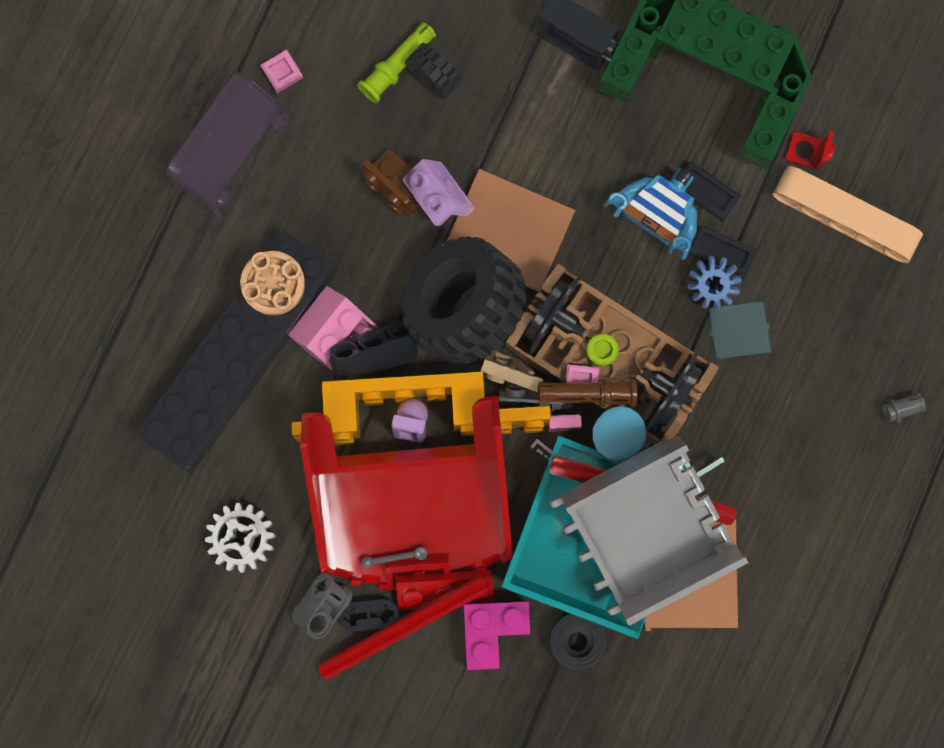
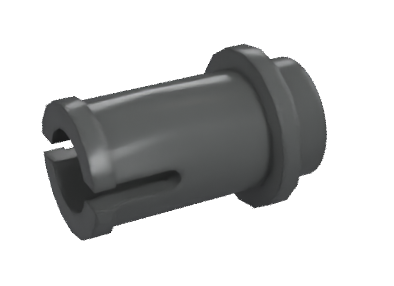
[882,392,926,423]

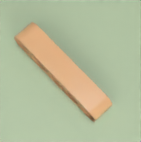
[772,166,923,263]

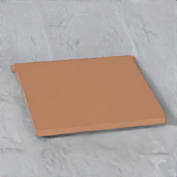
[441,169,576,292]
[645,519,738,631]

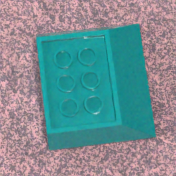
[502,436,646,639]

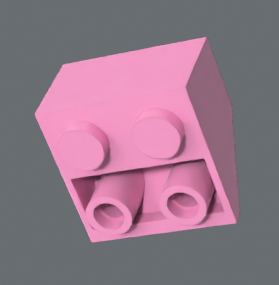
[288,286,379,371]

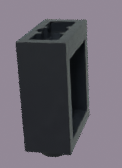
[536,0,620,72]

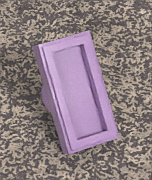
[392,399,428,443]

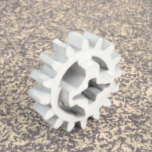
[205,503,276,573]

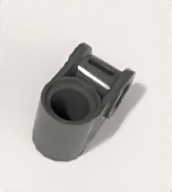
[292,573,352,639]

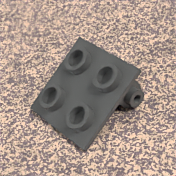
[499,379,563,412]

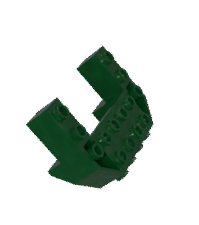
[599,0,812,170]

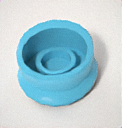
[593,406,647,461]

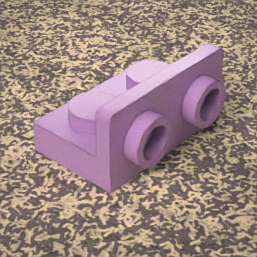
[403,159,475,226]

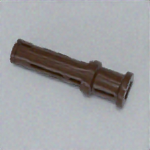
[537,378,637,407]

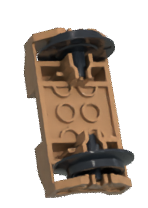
[506,264,719,444]

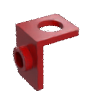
[785,131,835,171]

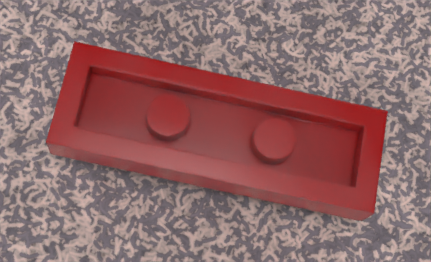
[396,570,494,610]

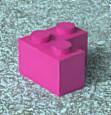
[464,602,530,670]

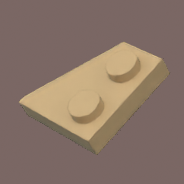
[481,350,543,392]

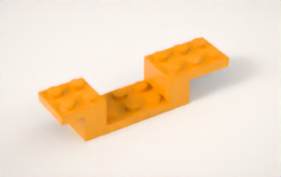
[292,372,551,445]

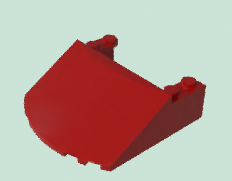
[300,396,513,591]

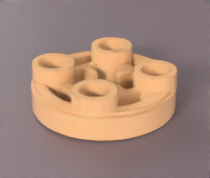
[240,251,305,315]

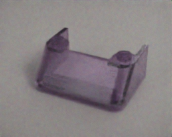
[166,72,289,221]

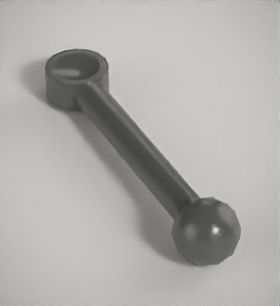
[361,546,427,569]

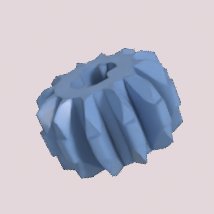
[688,256,741,310]

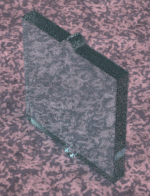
[709,301,771,359]

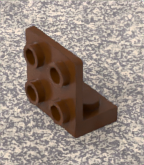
[361,148,421,219]

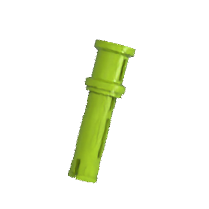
[357,22,436,104]

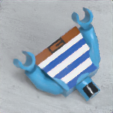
[604,168,697,260]

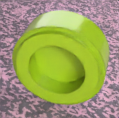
[586,334,619,367]

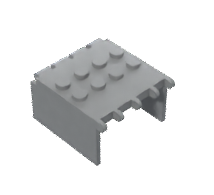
[549,436,748,625]

